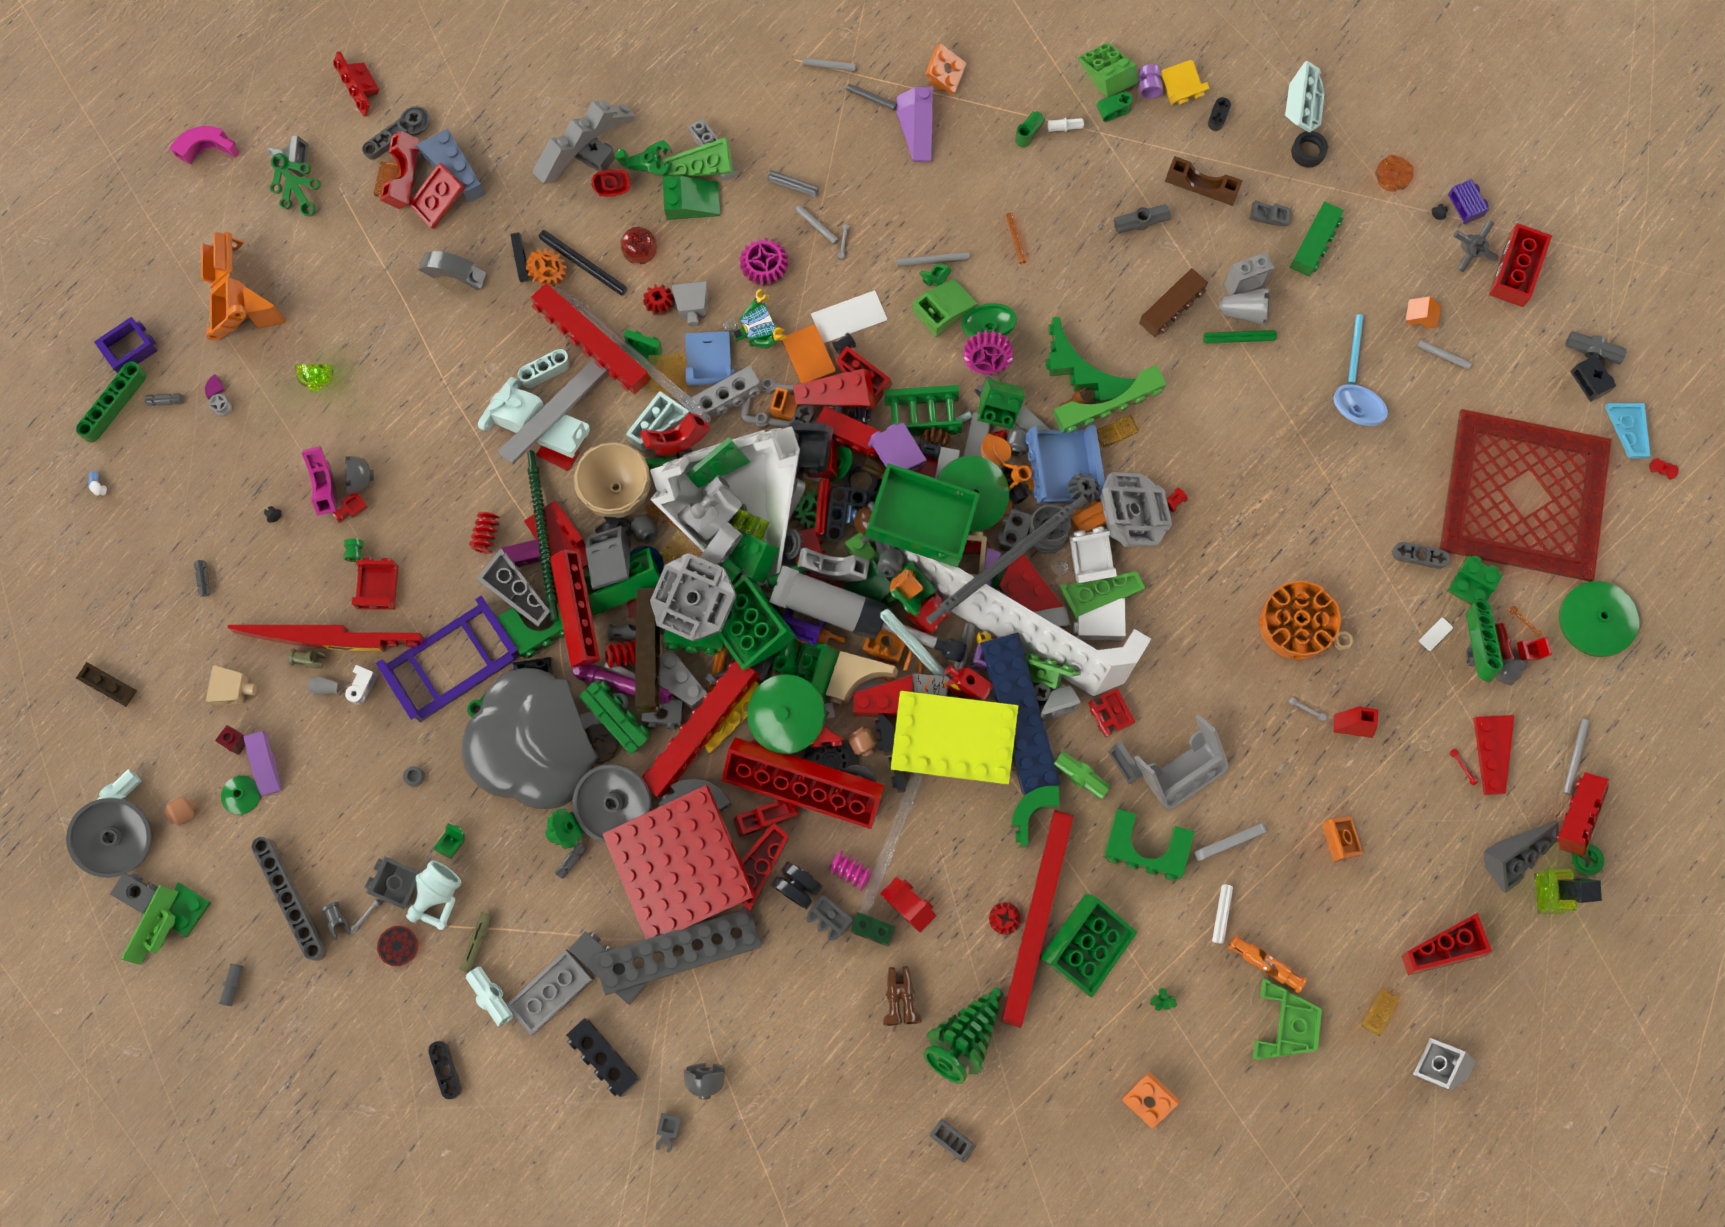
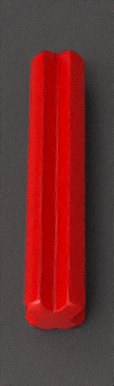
[815,479,830,535]

